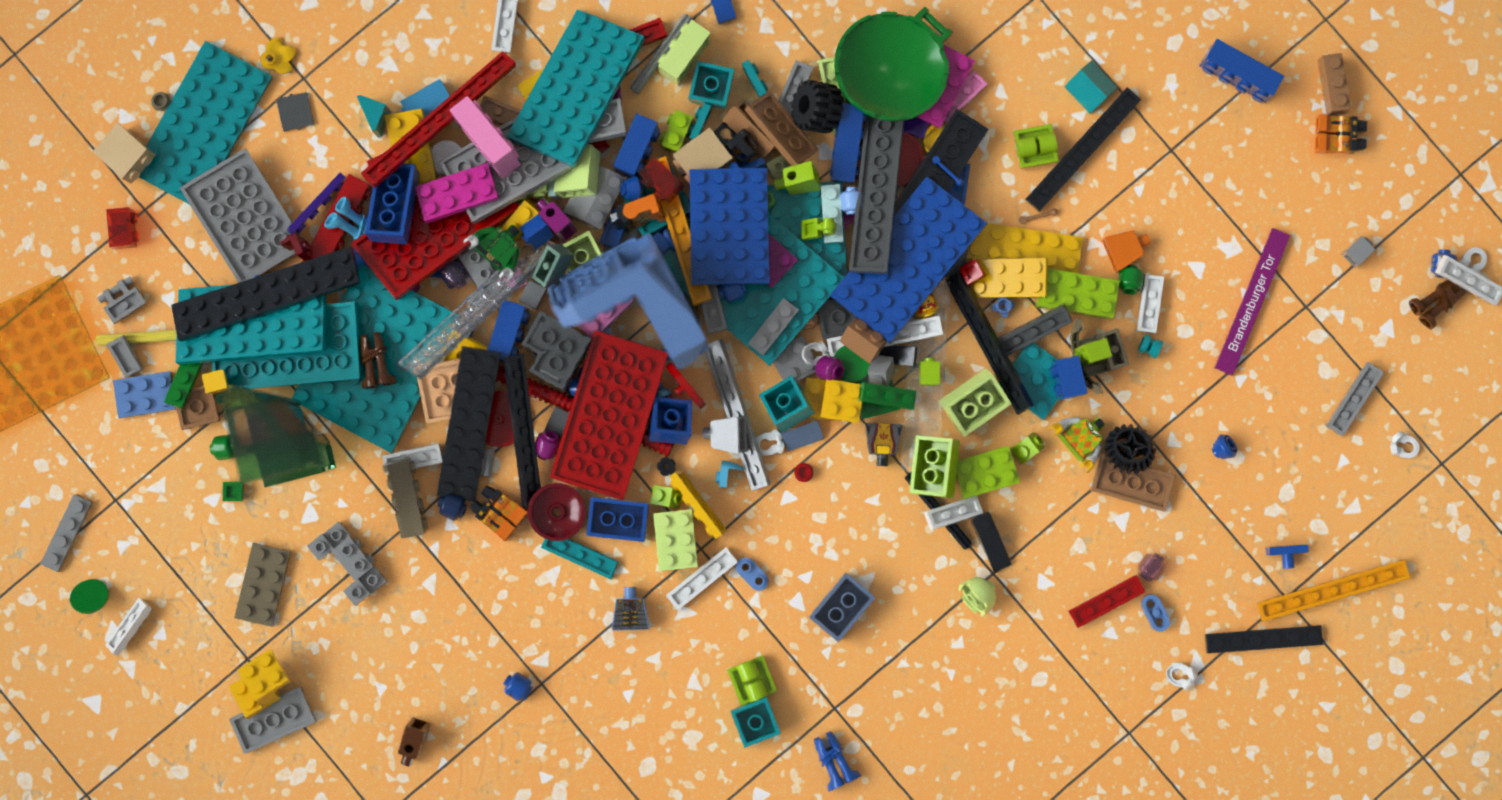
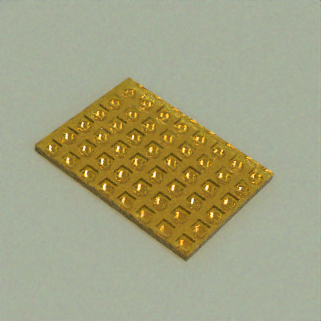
[0,275,110,432]

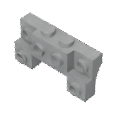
[446,246,510,314]
[307,522,388,606]

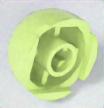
[959,577,996,616]

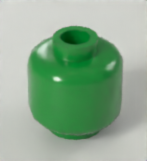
[1118,265,1144,295]
[210,434,240,461]

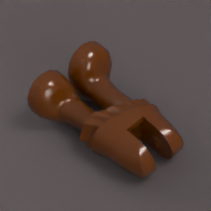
[1408,280,1467,330]
[361,332,398,389]

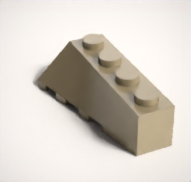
[383,457,428,539]

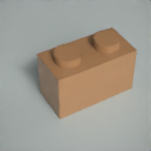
[840,317,887,364]

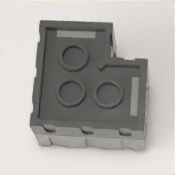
[521,311,592,392]

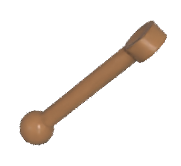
[1019,208,1058,224]

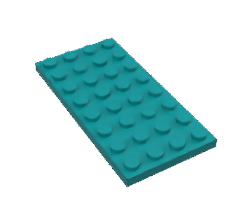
[506,9,645,168]
[139,40,273,205]
[175,285,326,365]
[212,301,362,392]

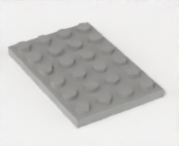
[439,117,574,225]
[180,148,301,283]

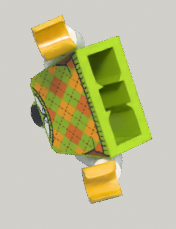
[1049,417,1105,473]

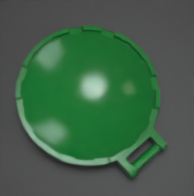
[834,7,953,121]

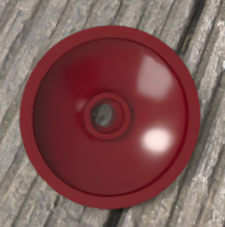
[528,483,586,541]

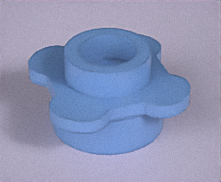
[992,298,1015,318]

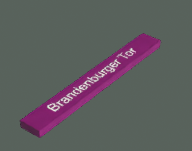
[1214,228,1290,376]

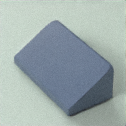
[782,420,824,452]

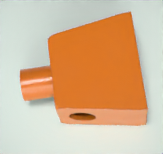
[1101,230,1151,273]

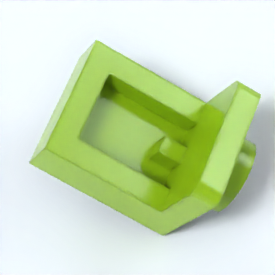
[1011,432,1045,464]
[650,485,682,509]

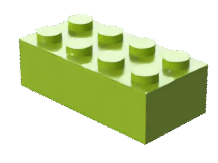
[1035,269,1120,320]

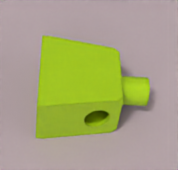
[774,161,821,195]

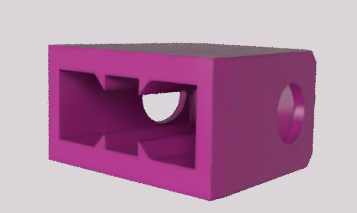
[536,198,578,244]

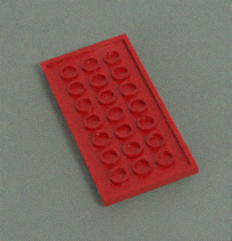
[351,174,519,301]
[550,330,669,500]

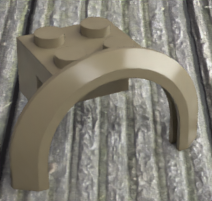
[1070,319,1129,394]

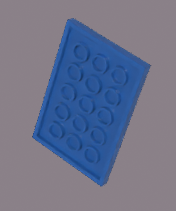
[690,168,769,286]

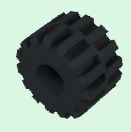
[791,80,844,134]

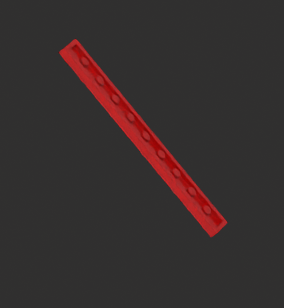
[361,51,516,188]

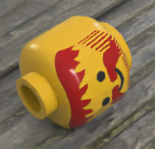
[915,293,939,319]

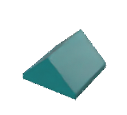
[1064,61,1118,114]
[357,95,391,138]

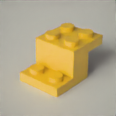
[804,378,862,423]
[228,649,290,720]

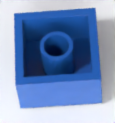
[1049,355,1087,401]
[649,397,692,445]

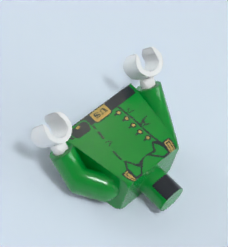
[464,224,520,282]

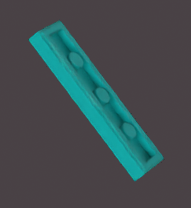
[541,539,619,579]

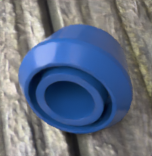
[620,176,643,201]
[1212,434,1237,459]

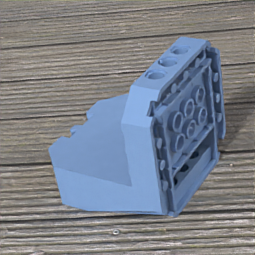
[548,233,708,370]

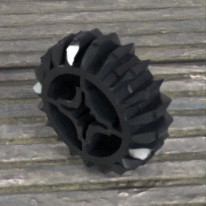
[1104,424,1156,475]

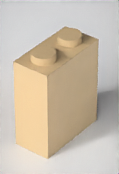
[93,123,156,184]
[672,127,733,185]

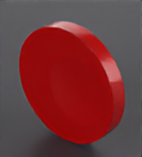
[898,132,924,187]
[665,362,706,409]
[485,391,514,447]

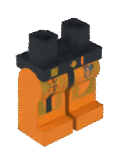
[1315,114,1367,154]
[610,194,666,231]
[469,485,528,541]

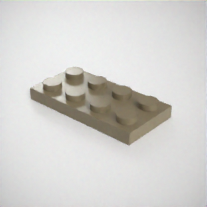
[234,543,291,627]

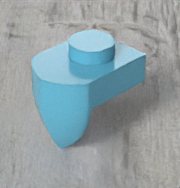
[716,460,744,488]

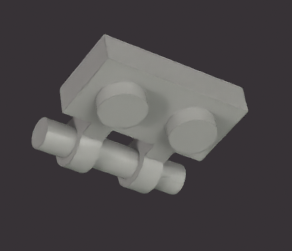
[97,276,148,324]

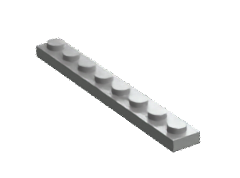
[706,339,771,491]

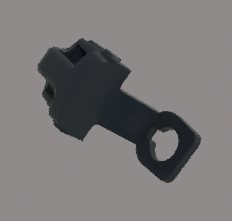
[714,122,759,164]

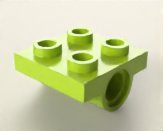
[1013,124,1059,169]
[727,655,777,706]

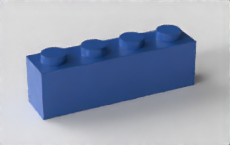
[829,103,867,182]

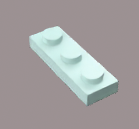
[821,184,843,244]

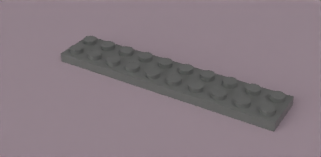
[849,115,905,274]

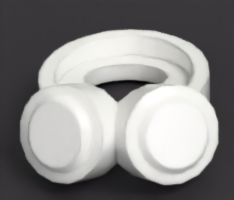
[1459,247,1487,274]
[802,341,829,366]
[756,429,785,456]
[1390,431,1420,459]
[1166,663,1198,691]

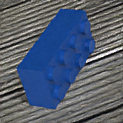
[1199,39,1284,103]
[365,163,420,245]

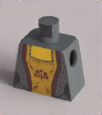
[865,423,903,466]

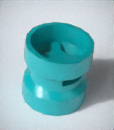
[1138,334,1163,359]

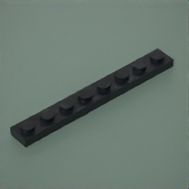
[1025,87,1141,212]
[945,271,1034,415]
[503,353,541,509]

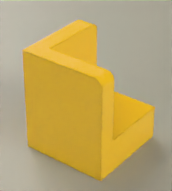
[202,369,234,394]

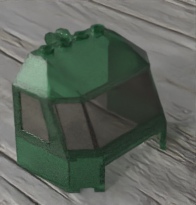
[215,385,336,487]

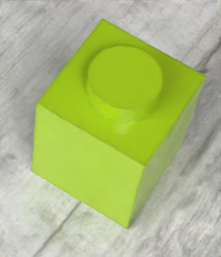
[919,358,940,386]

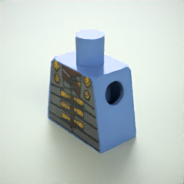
[612,587,650,630]

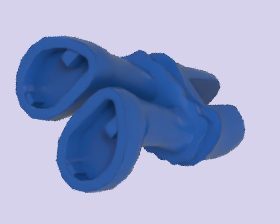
[814,731,862,791]

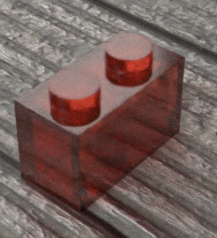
[639,157,685,203]
[106,207,139,250]

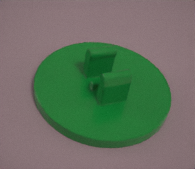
[834,346,871,383]
[70,579,109,614]

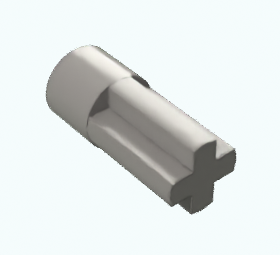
[480,449,495,477]

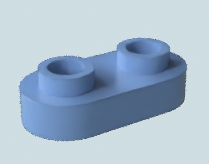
[736,557,769,591]
[1141,595,1170,632]

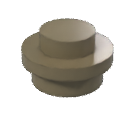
[151,92,171,111]

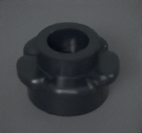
[657,457,676,476]

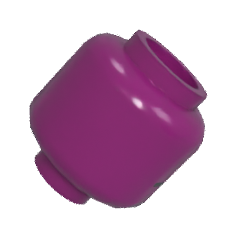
[815,355,844,381]
[535,430,561,460]

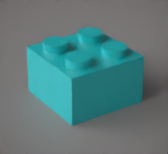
[688,61,734,110]
[759,375,815,433]
[730,696,781,748]

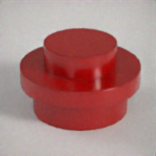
[794,463,813,482]

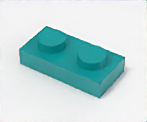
[742,60,768,98]
[688,103,712,141]

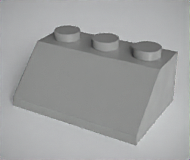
[563,165,626,230]

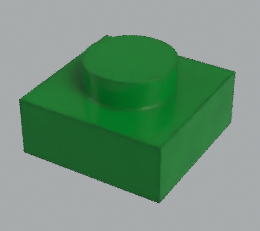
[222,482,244,502]

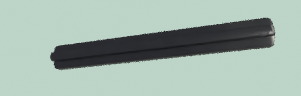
[905,472,972,550]

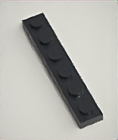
[1205,625,1323,653]

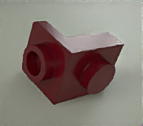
[280,233,312,261]

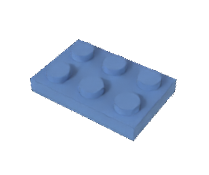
[113,371,177,418]

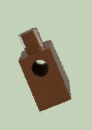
[398,717,431,767]

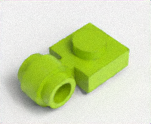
[801,218,836,241]

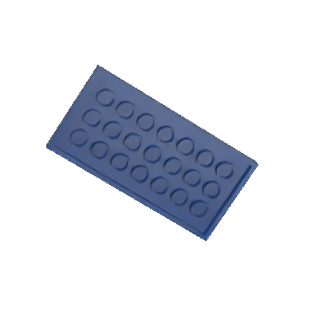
[830,177,987,344]

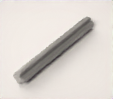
[630,14,692,94]

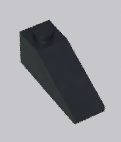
[970,512,1012,572]

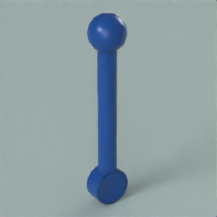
[932,156,964,186]

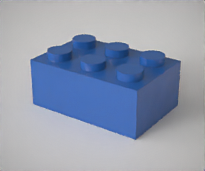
[613,113,661,178]
[487,299,530,362]
[586,497,649,542]

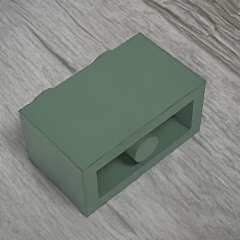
[531,244,574,288]

